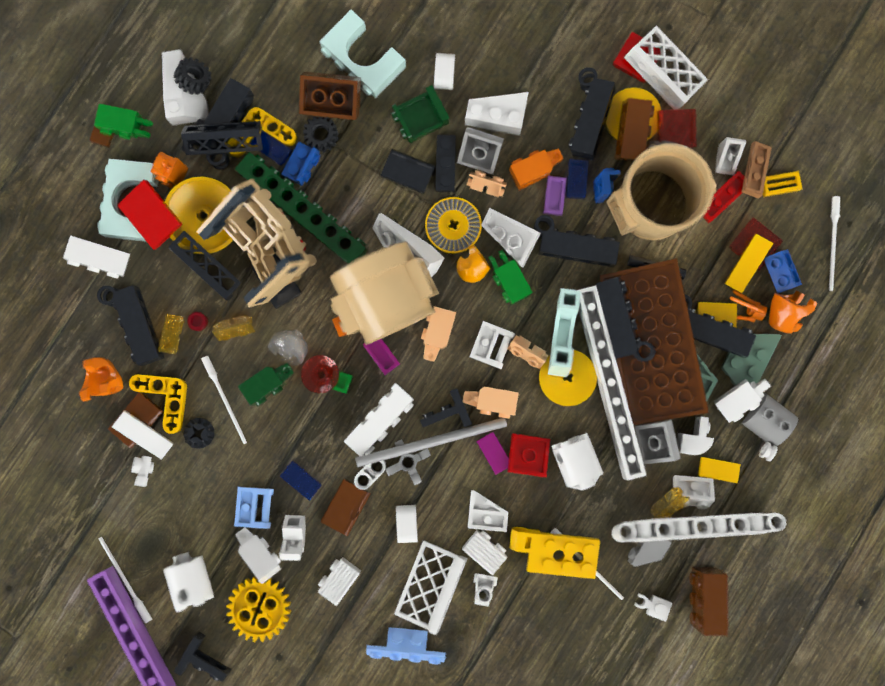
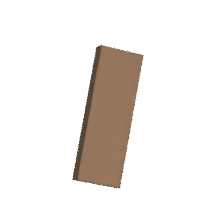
[741,141,772,199]

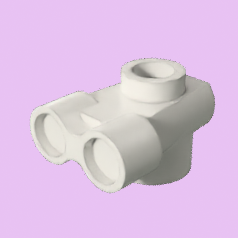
[131,456,154,487]
[473,573,498,606]

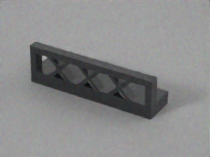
[181,121,263,155]
[168,231,242,301]

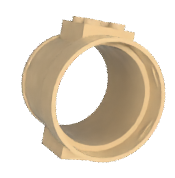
[606,144,716,240]
[330,242,439,345]

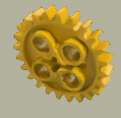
[226,576,291,642]

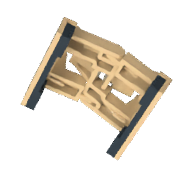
[197,179,317,307]

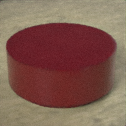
[187,312,208,331]

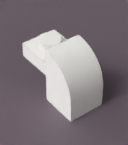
[677,416,714,455]
[280,515,306,560]

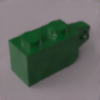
[237,363,295,407]

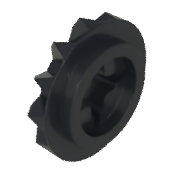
[183,418,214,449]

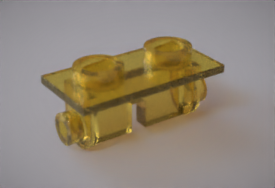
[158,313,185,355]
[212,315,255,341]
[650,487,690,520]

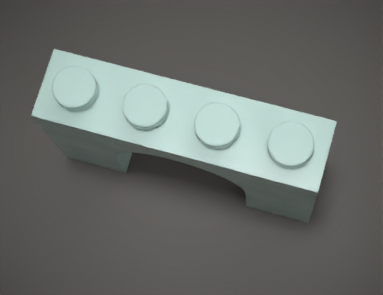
[320,10,406,98]
[98,159,158,241]
[548,288,581,377]

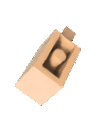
[421,306,456,362]
[463,387,519,419]

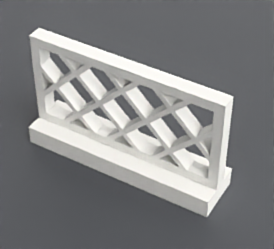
[624,26,708,111]
[394,540,468,635]

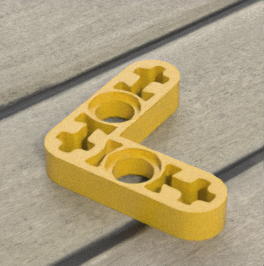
[228,107,297,157]
[129,374,187,434]

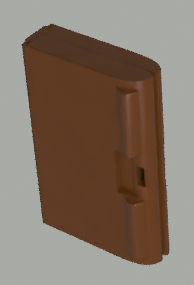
[108,392,163,448]
[320,479,371,536]

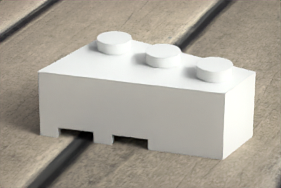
[465,92,528,136]
[63,236,130,279]

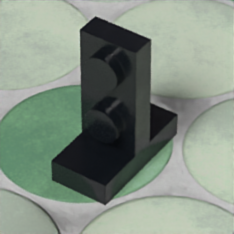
[420,388,472,427]
[174,632,231,682]

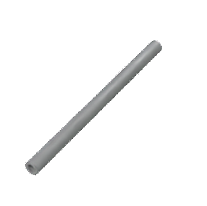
[355,418,507,467]

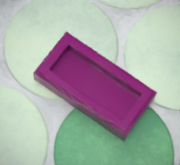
[362,339,400,375]
[476,432,509,475]

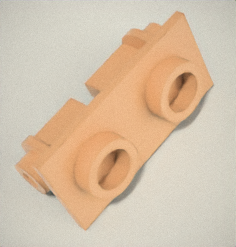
[467,170,507,197]
[507,335,548,369]

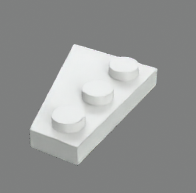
[481,208,541,267]

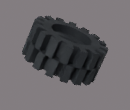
[173,57,212,95]
[303,116,339,153]

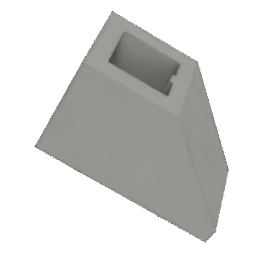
[628,540,671,566]

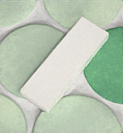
[112,410,173,460]

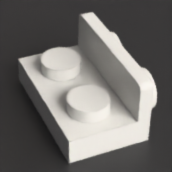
[671,475,715,509]

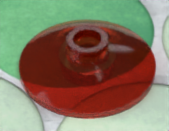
[301,355,339,394]

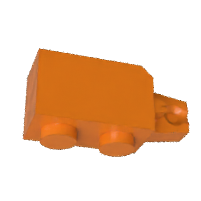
[509,149,563,190]
[150,152,188,189]

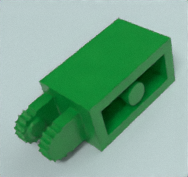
[94,104,153,140]
[488,250,533,306]

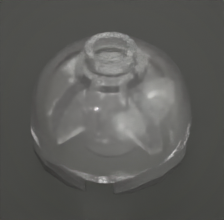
[268,330,308,366]

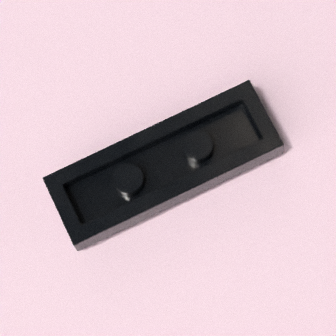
[436,135,456,192]

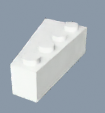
[344,383,414,456]

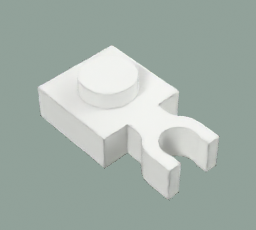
[634,593,672,622]

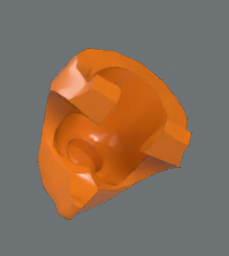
[768,290,817,334]
[79,357,124,401]

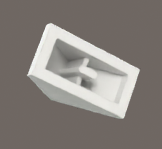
[715,137,746,175]

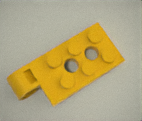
[509,527,600,579]

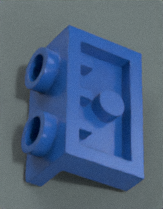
[281,142,320,186]
[593,168,621,203]
[764,249,802,293]

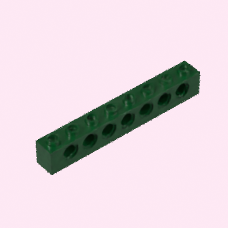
[235,152,367,265]

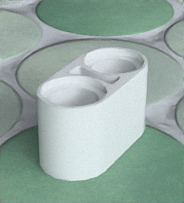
[434,53,455,90]
[354,460,386,490]
[396,505,418,543]

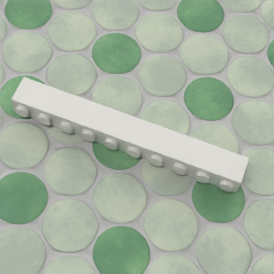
[577,286,647,480]

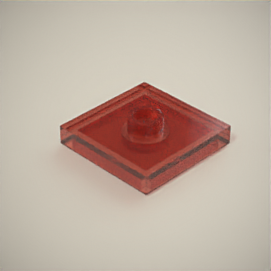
[657,109,697,148]
[728,217,783,271]

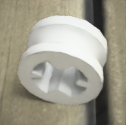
[759,442,778,462]

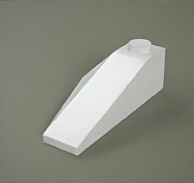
[162,50,209,125]
[373,213,444,277]

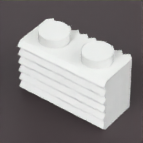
[462,530,507,575]
[318,557,361,606]

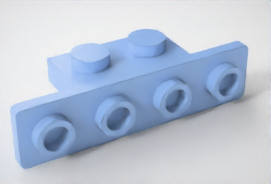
[366,627,445,664]

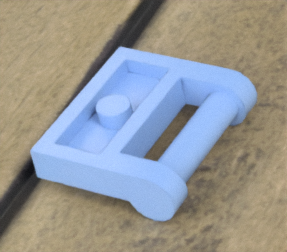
[234,486,274,529]

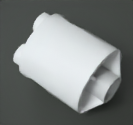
[552,433,603,490]
[163,552,214,612]

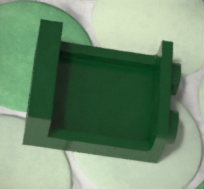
[391,85,449,144]

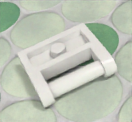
[470,321,515,369]

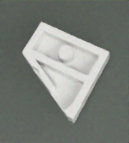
[468,490,508,532]

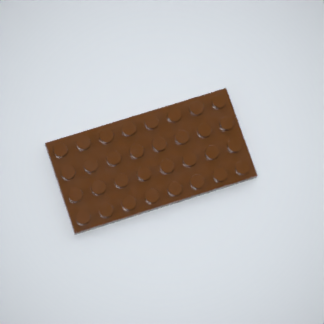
[600,258,709,425]

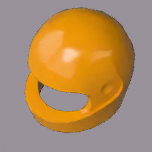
[456,245,490,283]

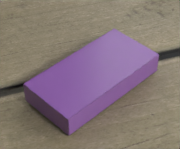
[543,176,567,216]

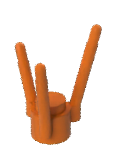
[730,290,767,323]

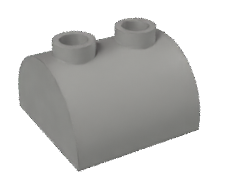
[457,127,504,174]
[741,393,798,446]
[635,420,681,464]

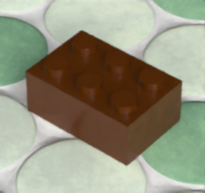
[299,72,361,120]
[615,98,654,161]
[690,567,728,636]

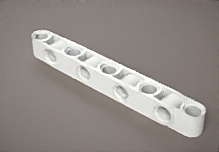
[612,513,786,542]

